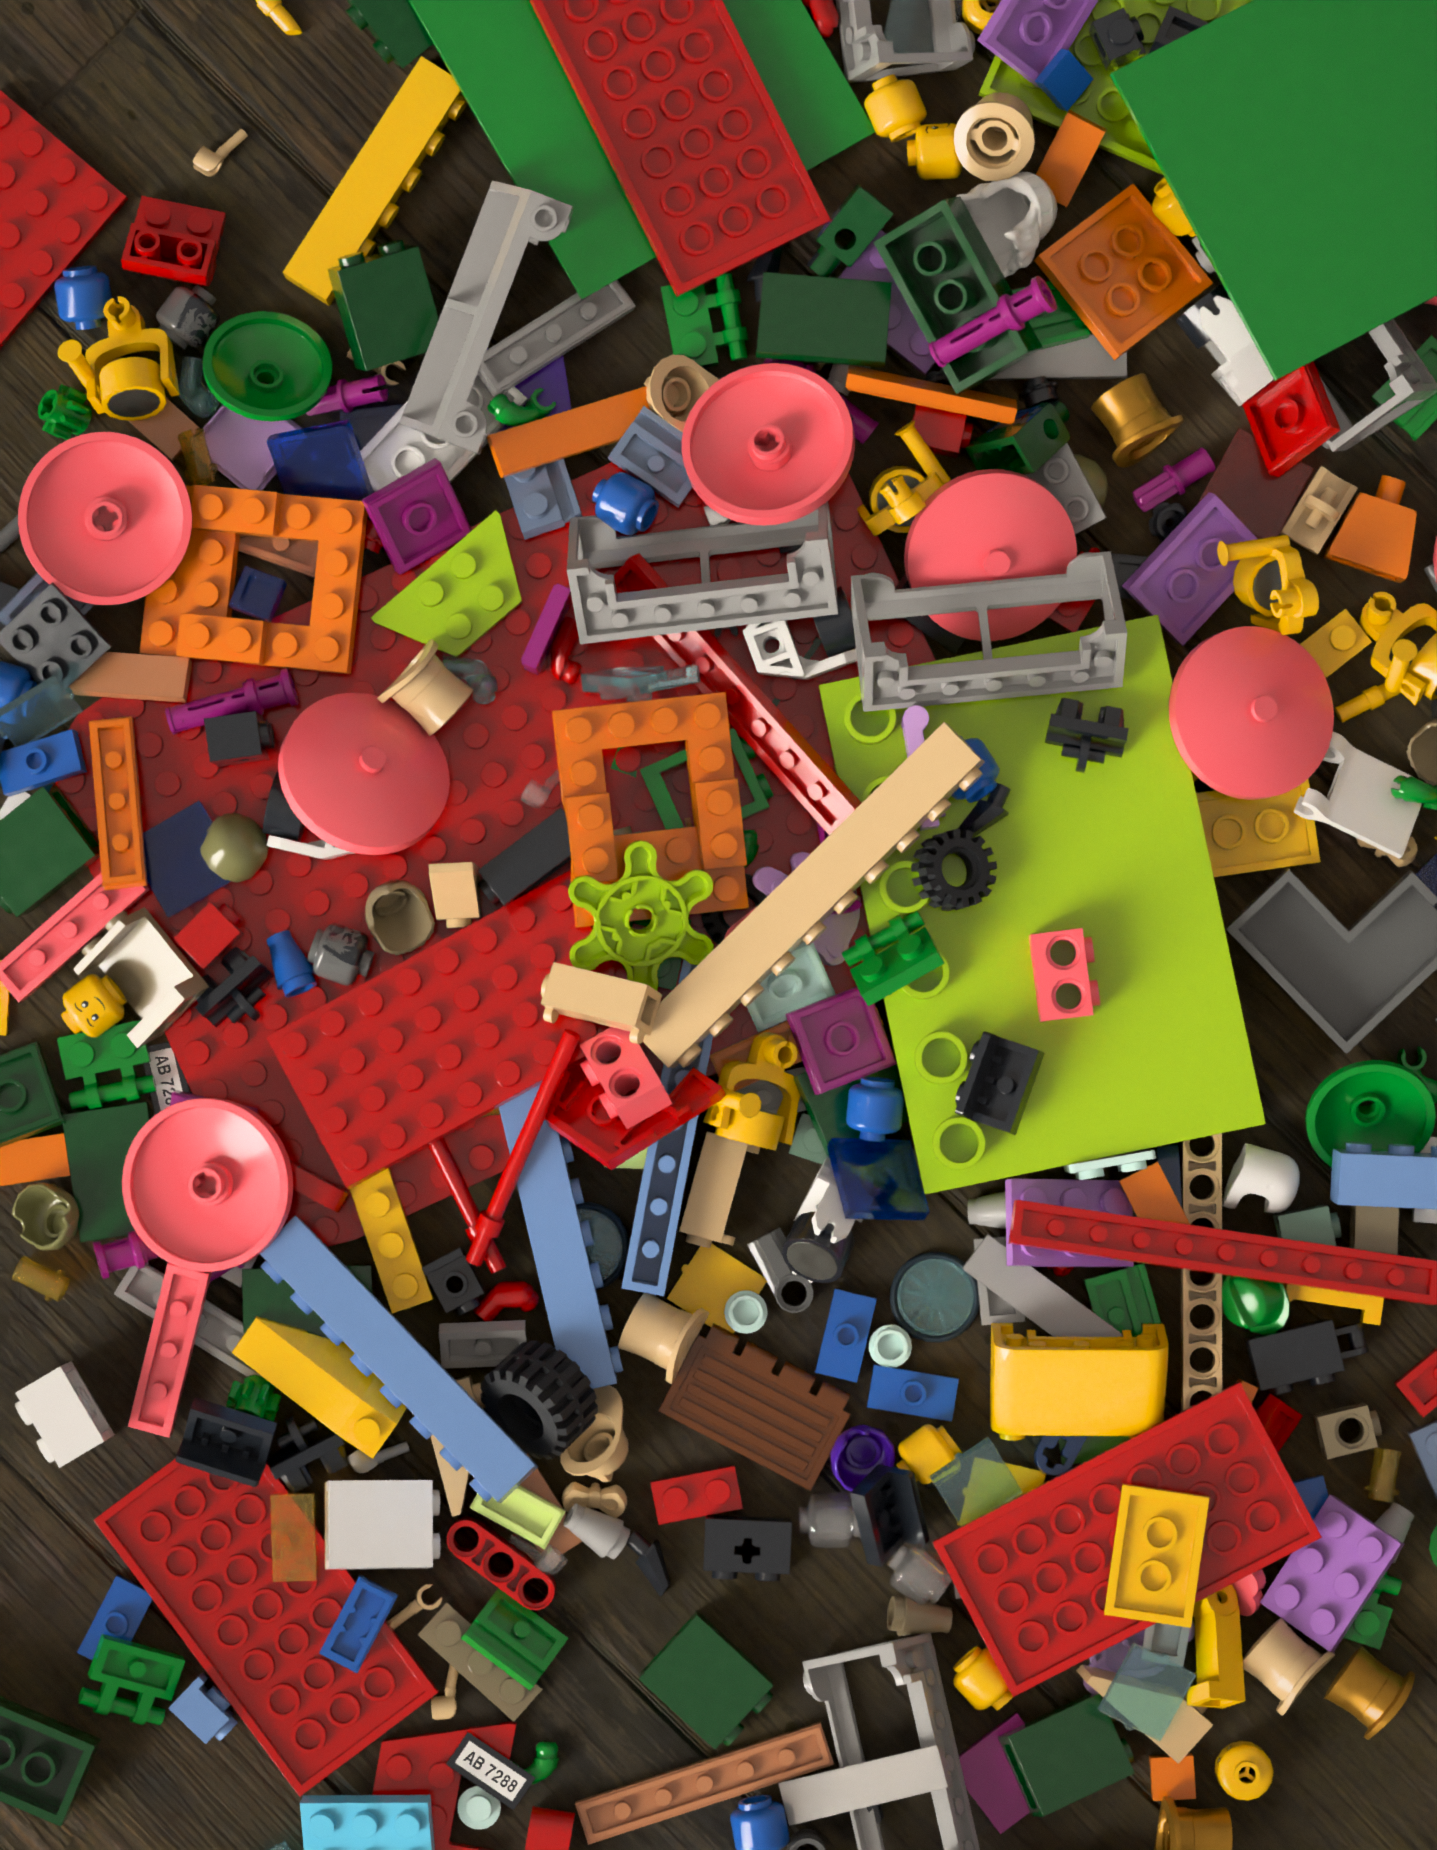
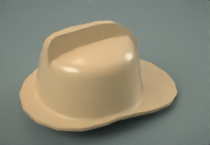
[644,355,719,433]
[561,1385,629,1482]

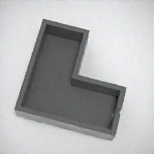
[1225,867,1437,1054]

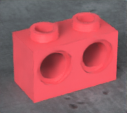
[1029,928,1100,1022]
[579,1027,672,1129]

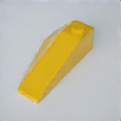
[232,1316,407,1459]

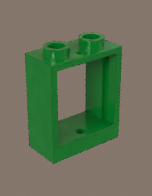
[640,728,773,829]

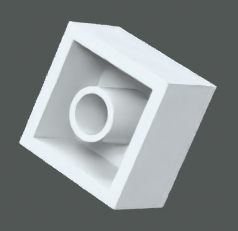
[15,1361,115,1468]

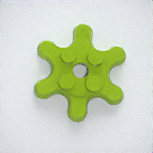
[568,840,714,991]

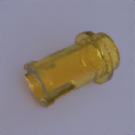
[177,428,218,486]
[12,1256,70,1302]
[1364,1448,1402,1503]

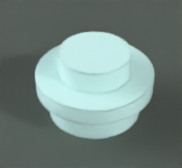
[724,1290,767,1334]
[869,1324,912,1368]
[457,1786,501,1830]

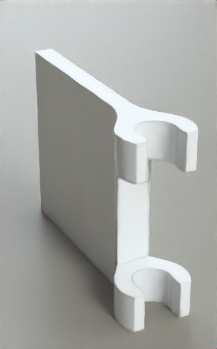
[1293,732,1422,859]

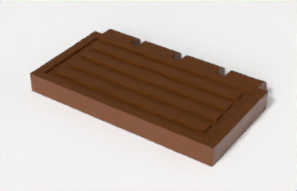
[658,1323,851,1491]

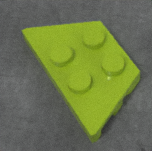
[371,510,522,658]

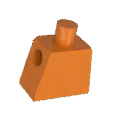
[1323,475,1417,583]

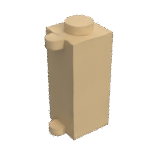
[541,962,662,1044]
[679,1131,760,1248]

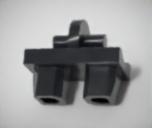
[1045,698,1129,773]
[195,947,274,1027]
[269,1415,349,1493]

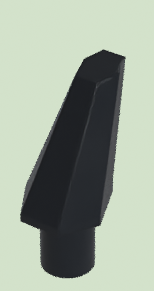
[746,245,783,303]
[958,783,1011,838]
[626,1530,671,1597]

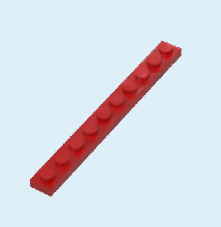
[1008,1200,1437,1305]

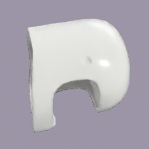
[1222,1143,1300,1213]

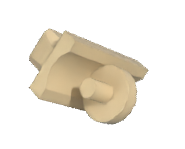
[1280,466,1358,555]

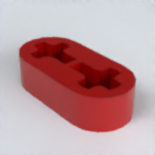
[290,1161,349,1213]

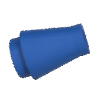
[266,930,317,998]

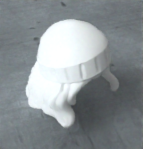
[956,172,1058,277]

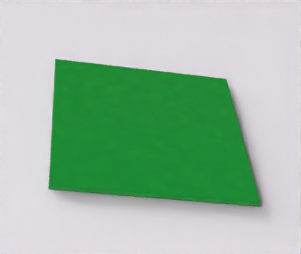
[408,0,875,300]
[1110,0,1437,381]

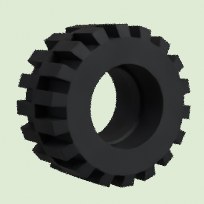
[480,1341,598,1460]

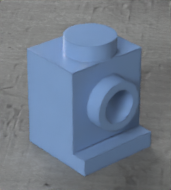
[168,1672,238,1744]

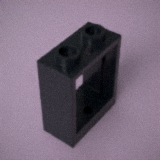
[477,808,571,906]

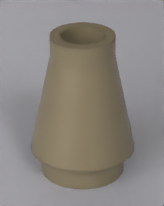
[887,1593,953,1636]

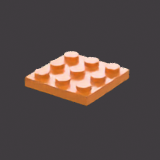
[1034,184,1213,361]

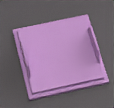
[189,404,309,491]

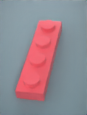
[0,873,150,1002]
[128,1262,212,1438]

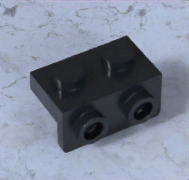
[955,1031,1045,1135]
[176,1397,278,1487]
[850,1464,930,1567]

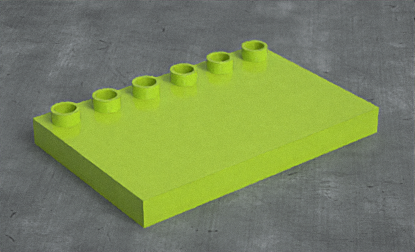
[819,615,1266,1194]

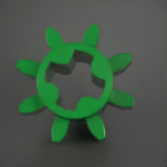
[38,384,92,440]
[225,1375,281,1422]

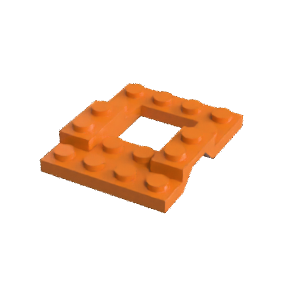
[140,485,368,674]
[552,692,749,927]

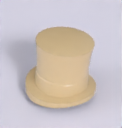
[954,92,1035,181]
[377,639,474,736]
[618,1293,709,1384]
[1243,1618,1335,1716]

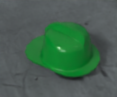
[1222,1275,1290,1335]

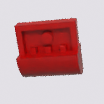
[121,196,226,287]

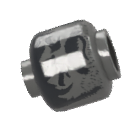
[156,284,220,350]
[307,923,374,986]

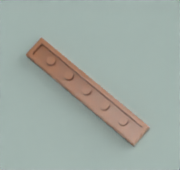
[575,1722,834,1845]

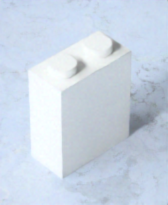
[325,1480,440,1570]

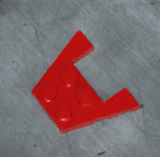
[545,1059,726,1170]
[372,1721,517,1850]

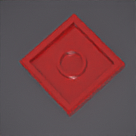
[1242,361,1341,477]

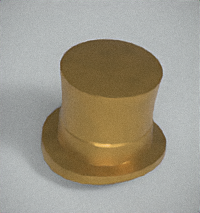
[1091,373,1185,468]
[1324,1646,1415,1740]
[1154,1796,1233,1850]

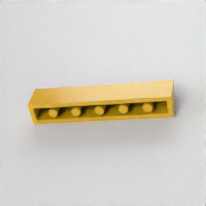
[283,56,467,306]

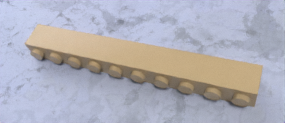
[643,722,985,1068]

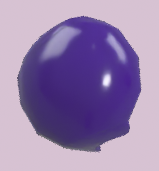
[830,1425,896,1491]

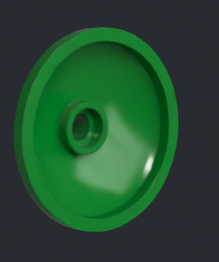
[203,311,332,422]
[1305,1060,1436,1167]

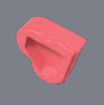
[1231,1569,1266,1616]

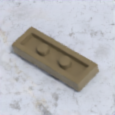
[417,1602,543,1722]

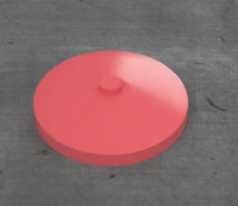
[682,363,855,526]
[18,432,192,605]
[904,469,1077,641]
[1169,626,1334,800]
[278,693,450,855]
[122,1098,293,1272]

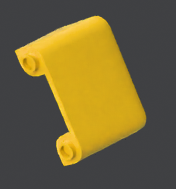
[990,1323,1169,1441]

